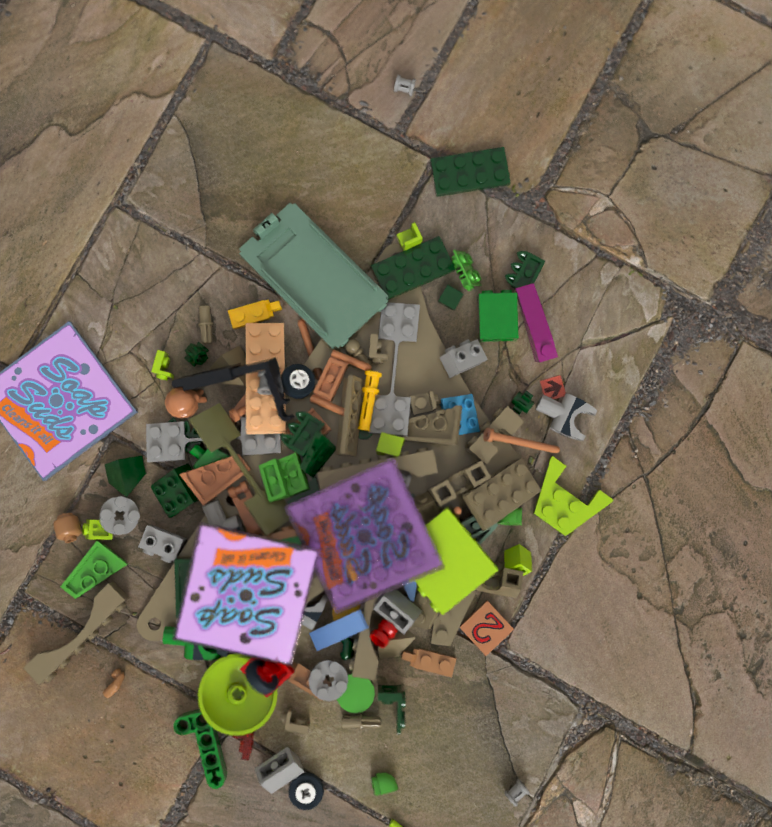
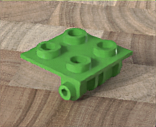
[451,250,482,291]

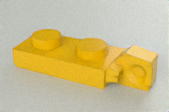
[228,300,282,329]

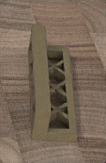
[335,375,364,457]

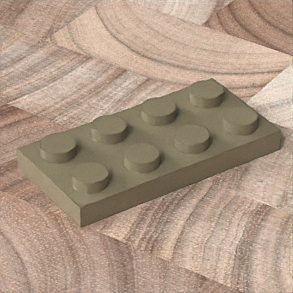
[462,458,541,531]

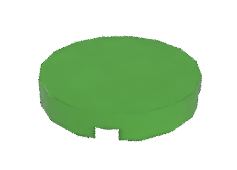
[337,673,375,713]

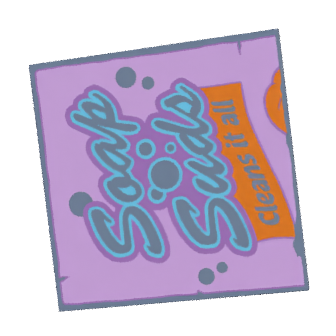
[0,321,138,481]

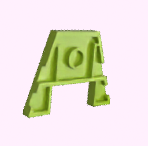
[533,456,613,536]

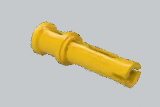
[358,371,382,431]

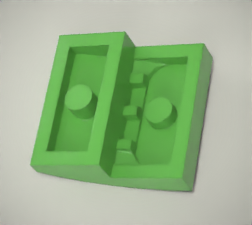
[258,453,310,502]

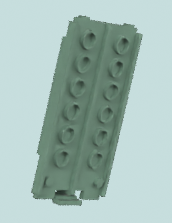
[239,203,388,349]

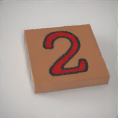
[459,600,514,656]

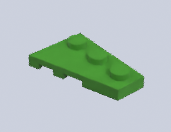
[60,540,129,599]

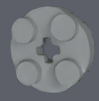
[99,496,140,535]
[308,660,348,701]

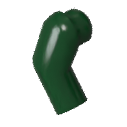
[340,637,354,660]

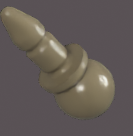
[345,339,373,370]

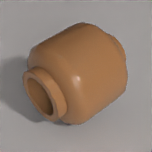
[53,513,82,543]

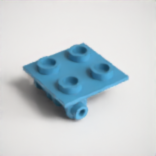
[439,394,480,435]

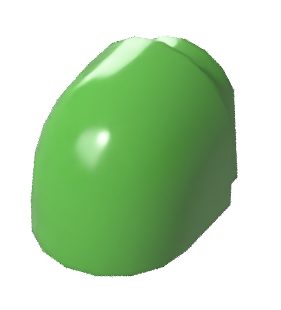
[497,508,522,526]
[371,772,398,796]

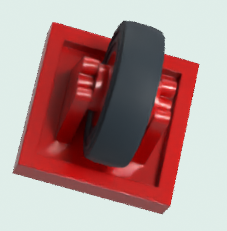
[240,656,295,698]

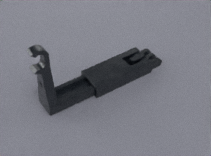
[171,357,295,421]

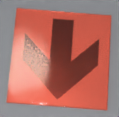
[540,375,566,399]

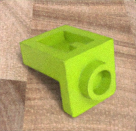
[151,350,174,381]
[82,519,113,540]

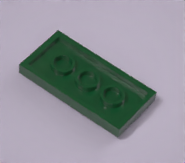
[430,147,511,197]
[371,236,455,300]

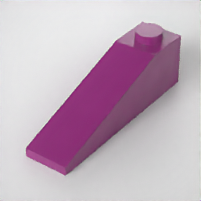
[515,283,558,362]

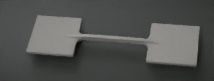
[368,302,420,436]
[146,417,281,463]

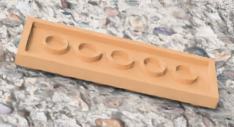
[246,323,286,434]

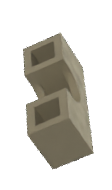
[465,406,524,465]
[427,461,491,507]
[475,568,523,598]

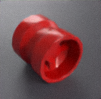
[370,620,397,648]

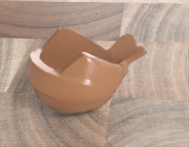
[165,387,207,419]

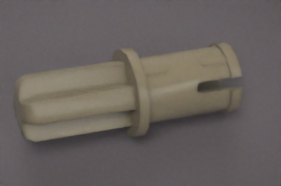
[198,306,214,344]
[342,714,381,730]

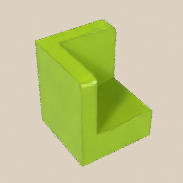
[396,222,423,251]
[376,432,405,457]
[504,544,532,576]

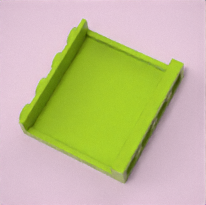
[394,506,498,615]

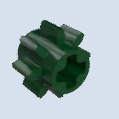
[184,342,209,367]
[511,390,535,415]

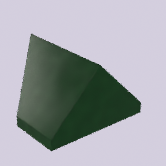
[105,455,147,497]

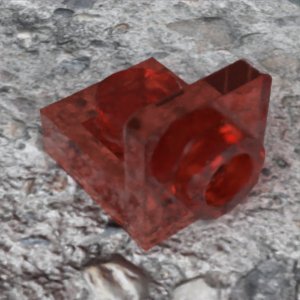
[233,732,255,761]

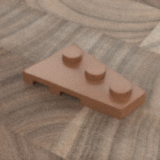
[179,454,251,506]

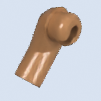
[103,668,125,698]

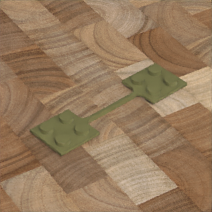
[189,403,293,536]

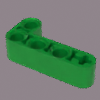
[173,709,227,789]

